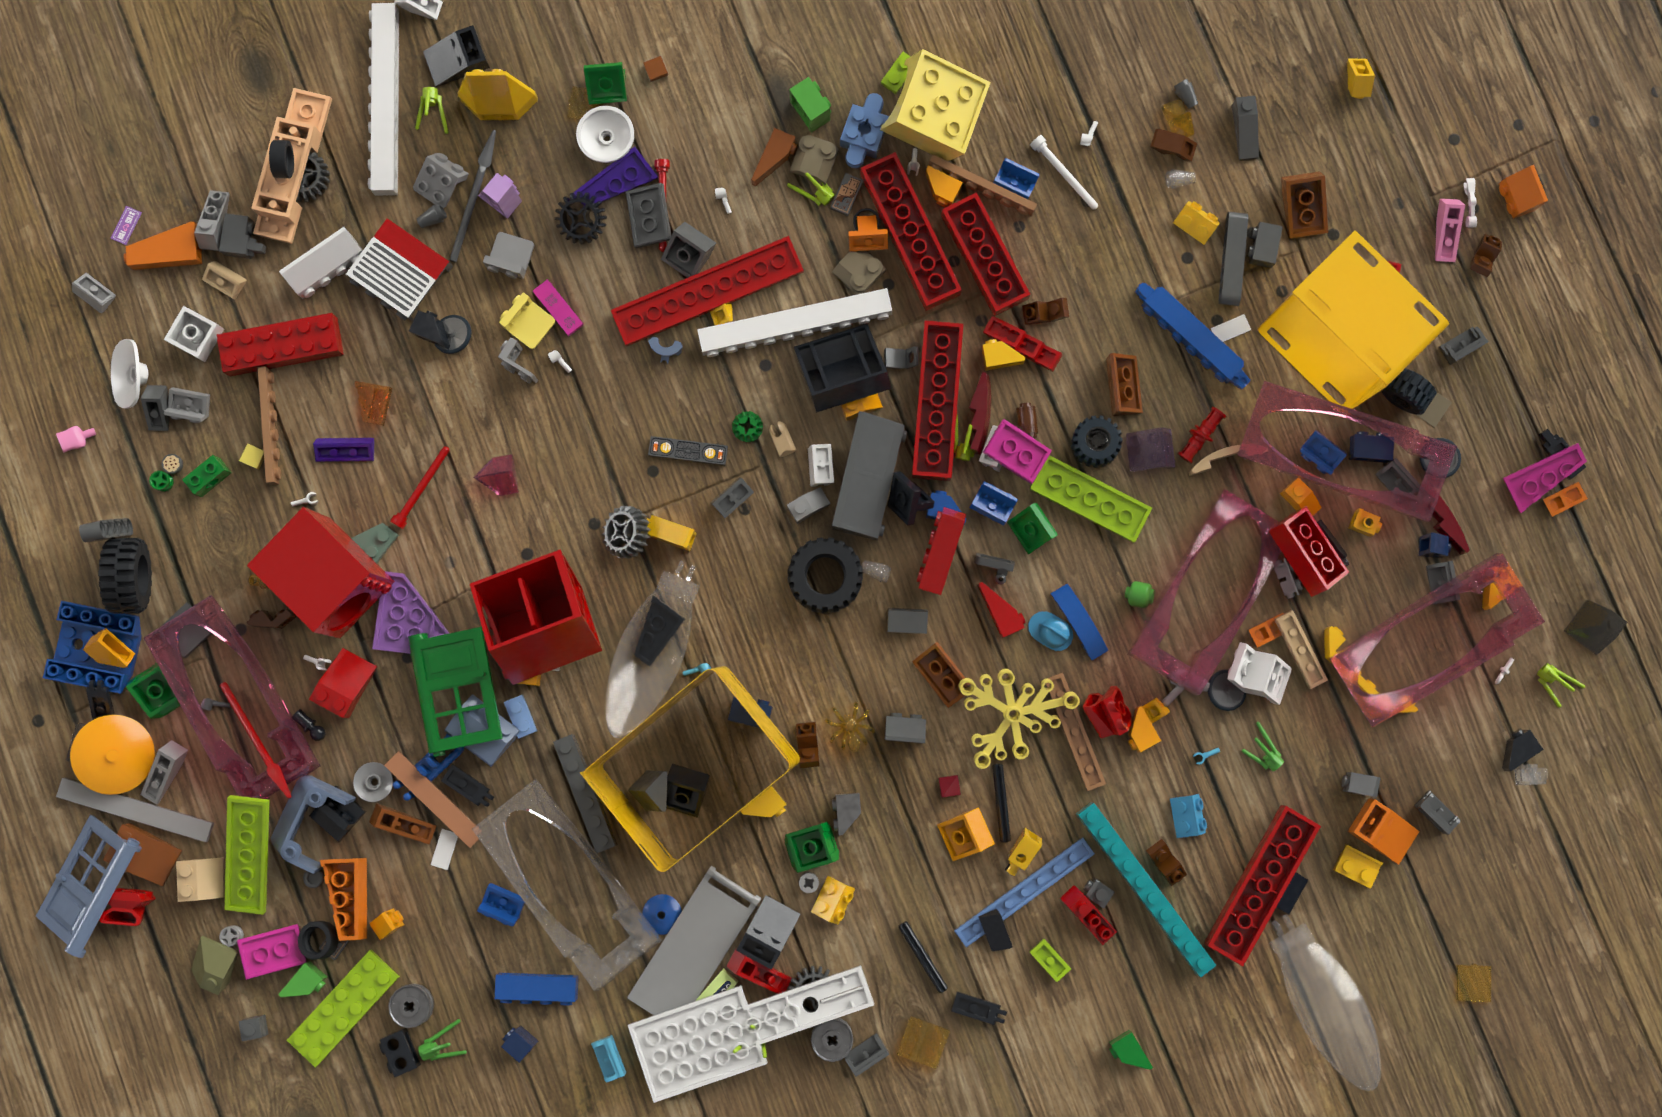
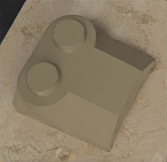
[790,135,839,185]
[832,251,887,295]

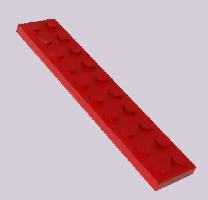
[611,236,804,347]

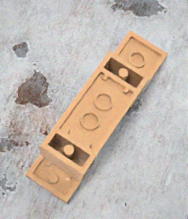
[251,88,332,244]

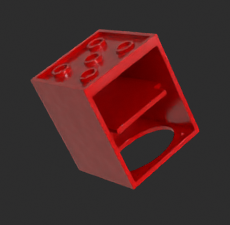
[247,507,395,638]
[470,549,602,685]

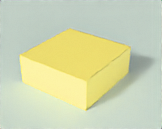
[239,443,264,470]

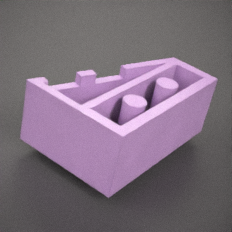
[478,173,522,219]

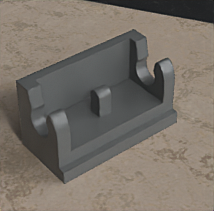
[1439,327,1489,365]
[1375,458,1422,503]
[711,477,754,518]
[1426,561,1460,604]
[887,608,928,634]
[1414,790,1461,835]
[845,1033,889,1077]

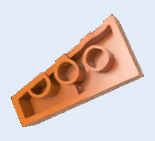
[320,858,367,941]

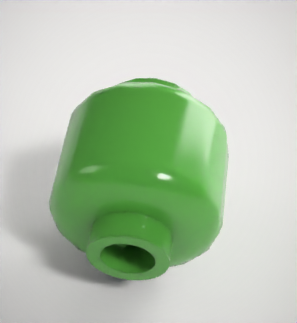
[1125,581,1155,608]

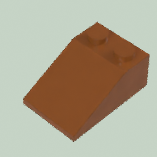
[1281,171,1328,238]
[103,823,183,886]

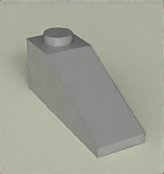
[140,740,188,805]

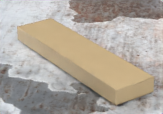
[1274,610,1328,689]

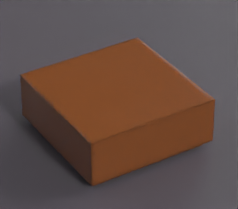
[643,56,668,82]

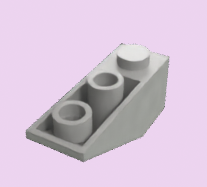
[194,190,230,251]

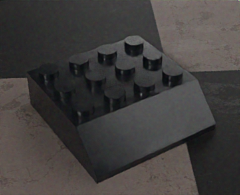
[794,324,891,413]

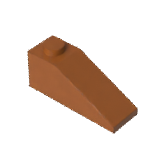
[751,128,798,186]
[369,803,437,844]

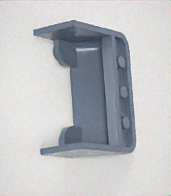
[271,775,356,874]

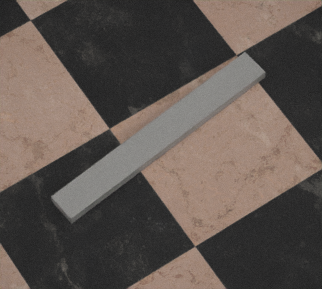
[56,778,214,842]

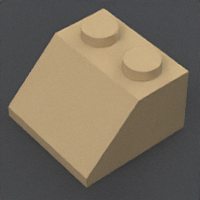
[176,857,225,902]

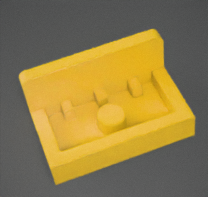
[1173,201,1220,245]
[811,876,855,925]

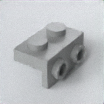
[164,387,210,423]

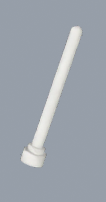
[1030,135,1098,210]

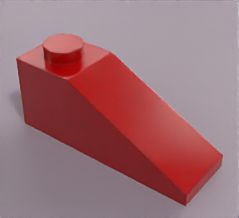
[977,582,1026,638]
[727,949,792,994]

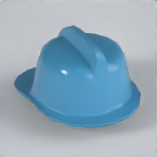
[1028,611,1073,651]

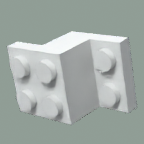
[1227,642,1292,705]

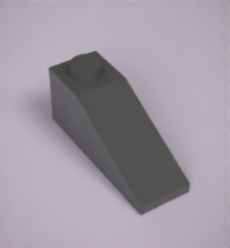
[1232,96,1259,161]

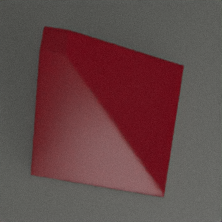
[938,775,961,798]

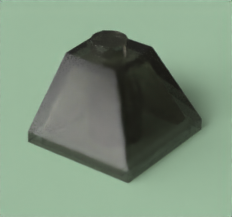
[1564,600,1628,655]

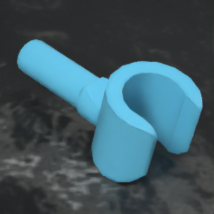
[683,663,711,676]
[1193,748,1220,764]

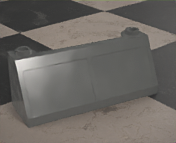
[832,411,907,541]

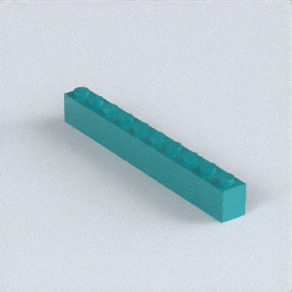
[1076,802,1217,978]

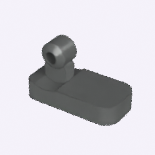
[974,553,1015,585]

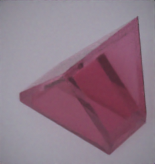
[473,454,519,496]

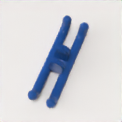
[392,734,465,801]

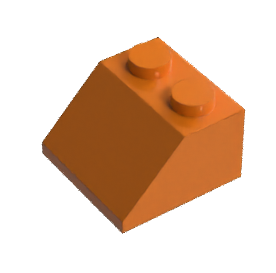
[1499,165,1548,219]

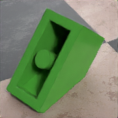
[278,961,328,997]

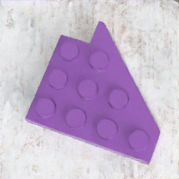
[372,571,449,654]

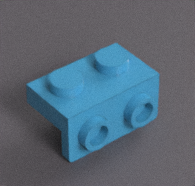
[1170,794,1207,838]

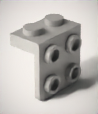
[413,153,469,208]
[483,232,534,279]
[498,337,538,384]

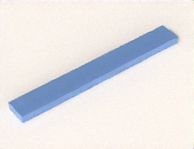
[954,837,1095,947]

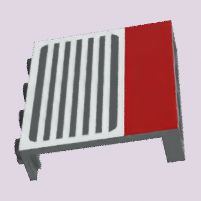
[346,218,453,322]

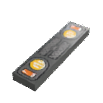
[648,436,728,466]

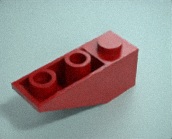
[1060,885,1117,945]

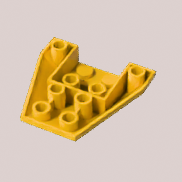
[458,69,538,120]

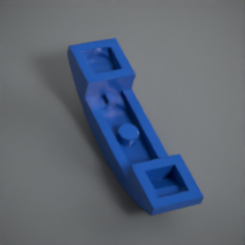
[1051,584,1109,661]

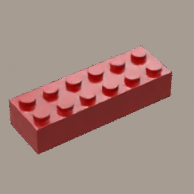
[941,192,1030,317]
[216,313,344,377]

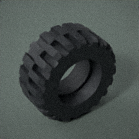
[788,537,863,614]
[98,538,152,614]

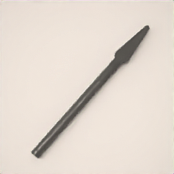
[449,130,496,263]

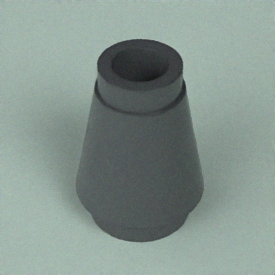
[1174,79,1198,109]
[416,204,447,228]

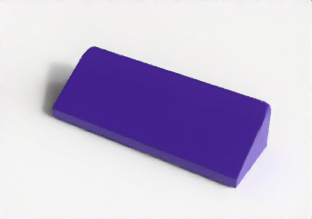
[313,438,374,462]

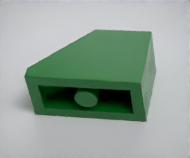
[1109,1030,1153,1070]

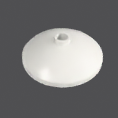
[576,106,634,163]

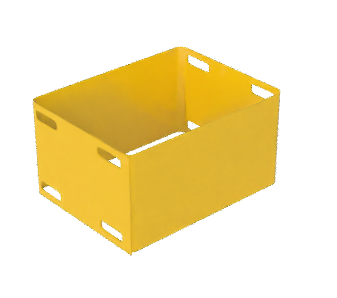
[1258,230,1449,414]
[580,666,800,872]

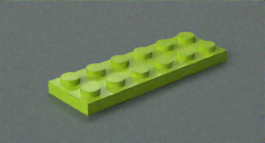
[1029,455,1152,543]
[225,795,270,915]
[287,950,400,1068]

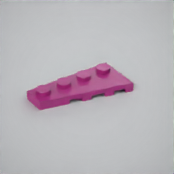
[1503,443,1587,513]

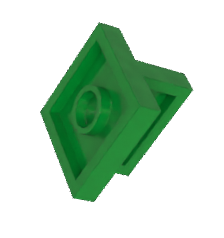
[583,62,627,105]
[1007,502,1058,554]

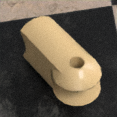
[769,421,796,457]

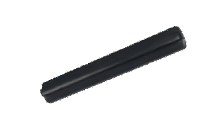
[992,764,1011,843]
[898,921,948,993]

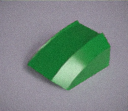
[126,661,185,719]
[785,822,839,873]

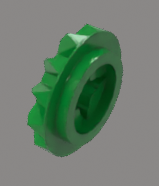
[732,411,763,442]

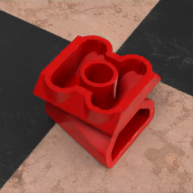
[1082,686,1133,738]
[100,888,156,926]

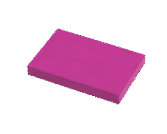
[982,419,1052,484]
[237,924,307,980]

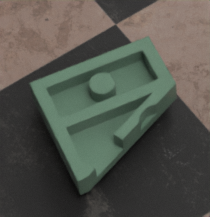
[351,523,399,563]

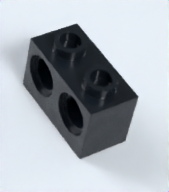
[379,1028,421,1078]

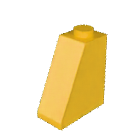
[646,515,697,552]

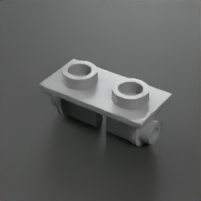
[1273,558,1303,599]

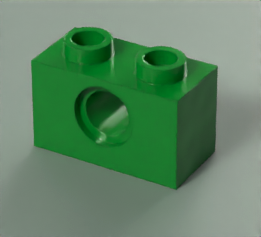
[182,455,232,497]

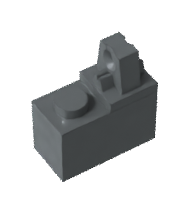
[219,213,266,259]

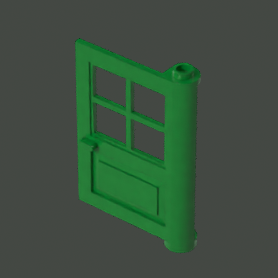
[408,627,503,757]

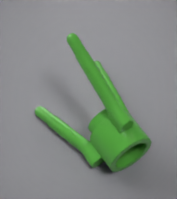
[1242,722,1284,772]
[418,1019,467,1061]

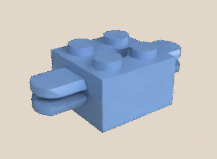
[840,93,889,168]

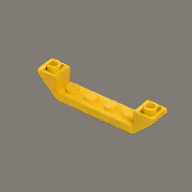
[1324,626,1419,713]

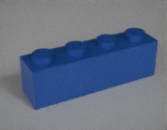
[495,973,579,1005]

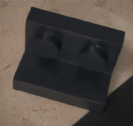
[887,471,935,526]
[309,786,367,842]

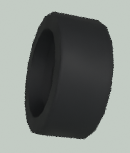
[269,140,294,178]
[298,921,339,960]

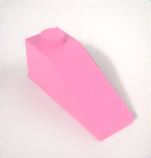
[1435,199,1465,262]

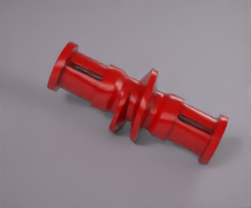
[1177,406,1227,464]

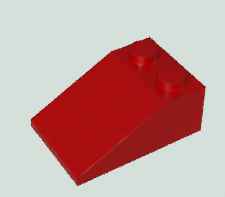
[309,648,378,718]

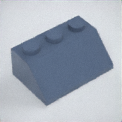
[444,694,519,767]

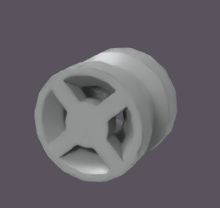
[799,872,819,893]
[219,925,244,947]

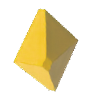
[710,304,733,325]
[1142,698,1170,723]

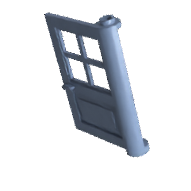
[36,814,142,958]

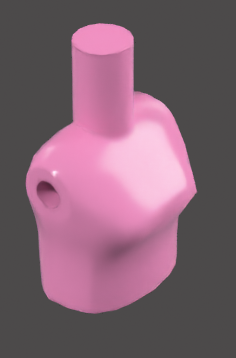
[56,426,96,453]

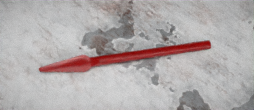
[219,682,291,798]

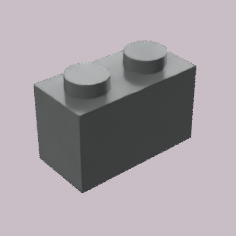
[1247,222,1283,268]

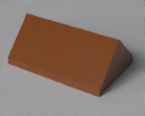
[1106,353,1143,416]
[912,642,970,708]

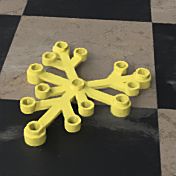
[959,669,1080,769]

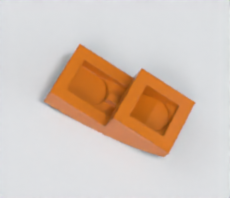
[1543,482,1588,517]
[1248,613,1284,648]

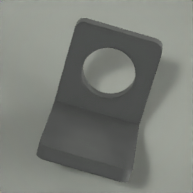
[884,346,919,369]

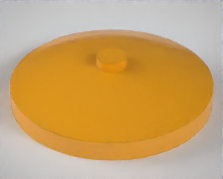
[70,715,155,795]

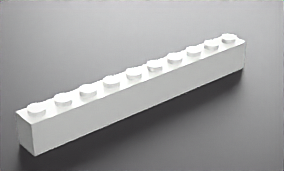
[368,3,399,196]
[697,288,892,357]

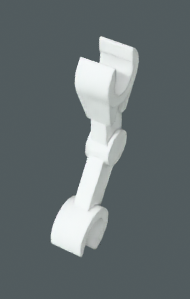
[1464,178,1477,227]

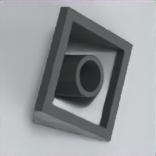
[628,770,667,812]

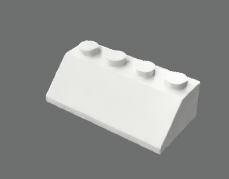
[279,227,363,299]

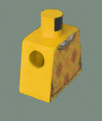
[1005,828,1042,876]

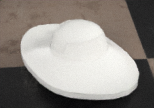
[111,339,149,409]

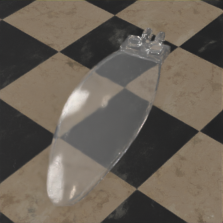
[606,560,700,738]
[1270,915,1381,1091]

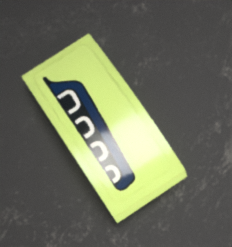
[696,968,739,1001]

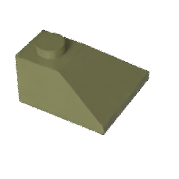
[191,936,239,995]

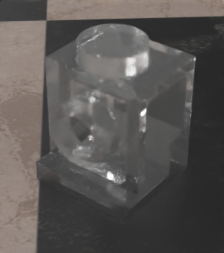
[1514,764,1548,785]

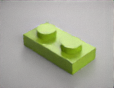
[881,52,911,94]
[1029,938,1071,982]

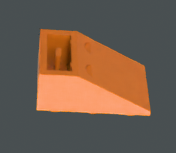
[1347,798,1420,865]

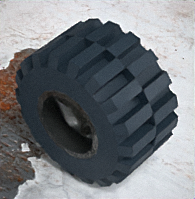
[1381,368,1437,415]
[1071,415,1123,468]

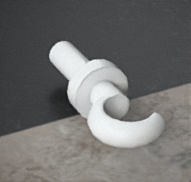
[1495,657,1514,684]

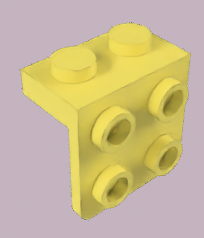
[499,292,556,349]

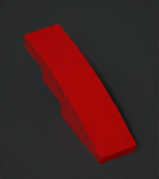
[983,316,1063,372]

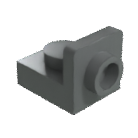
[1083,878,1115,909]

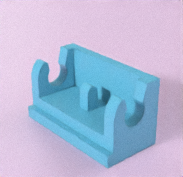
[591,1035,626,1083]

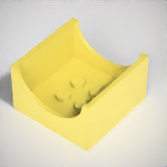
[880,49,991,161]

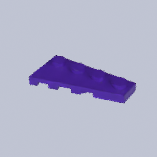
[574,146,658,207]

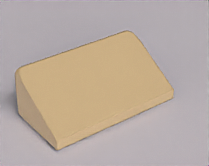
[202,261,247,299]

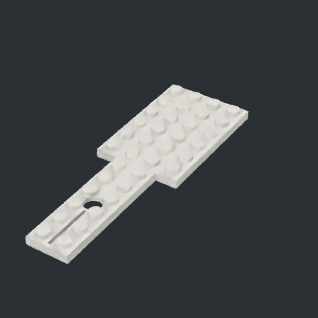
[628,965,874,1103]

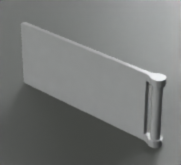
[628,866,761,1015]

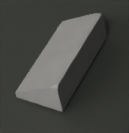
[72,273,116,313]

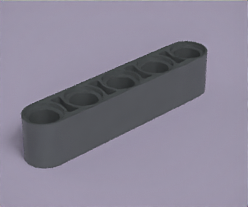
[1218,212,1248,306]
[79,518,133,543]

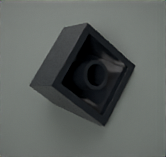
[666,763,710,818]

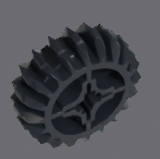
[555,191,607,245]

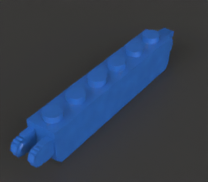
[1135,283,1250,390]

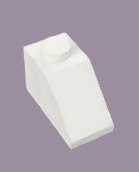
[394,0,443,20]

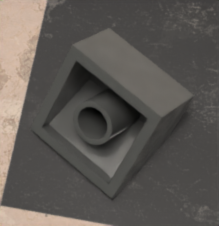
[661,222,716,278]
[884,713,926,743]

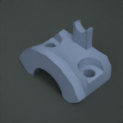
[648,337,683,364]

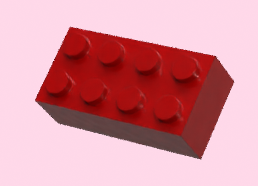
[1269,506,1349,597]
[916,507,966,595]

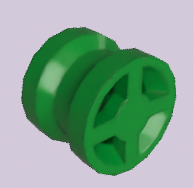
[149,471,174,492]

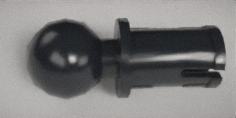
[292,709,326,741]

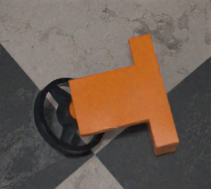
[848,208,888,252]

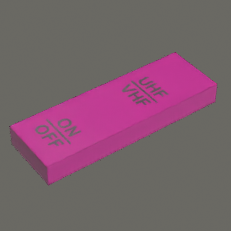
[533,279,584,336]

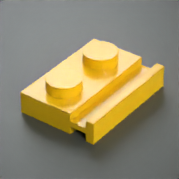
[1333,844,1383,889]

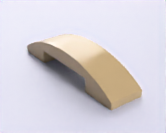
[1188,445,1268,476]

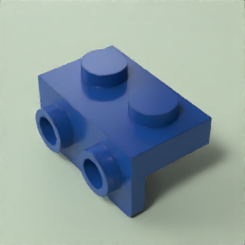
[993,158,1039,199]
[1300,430,1347,475]
[970,481,1018,526]
[477,883,527,927]

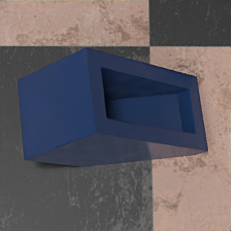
[1419,533,1451,558]

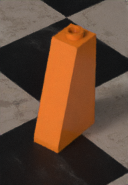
[124,222,202,270]

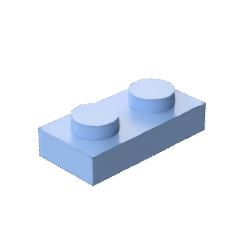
[504,695,537,739]

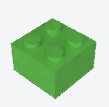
[789,77,831,133]

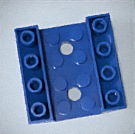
[43,601,142,694]

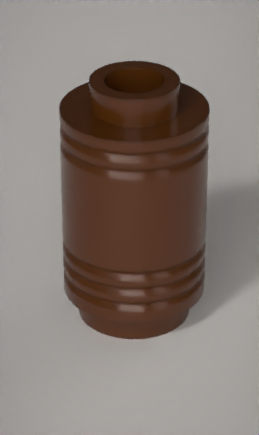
[1016,403,1038,438]

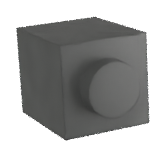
[238,1014,269,1041]

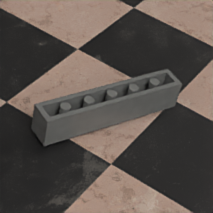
[553,734,618,853]

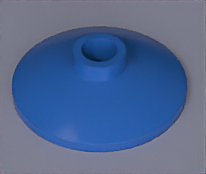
[642,894,682,935]

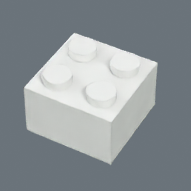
[164,306,224,362]

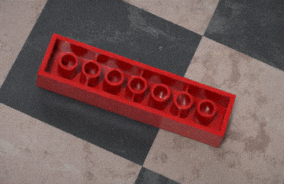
[860,152,962,311]
[912,320,964,481]
[1203,805,1321,966]

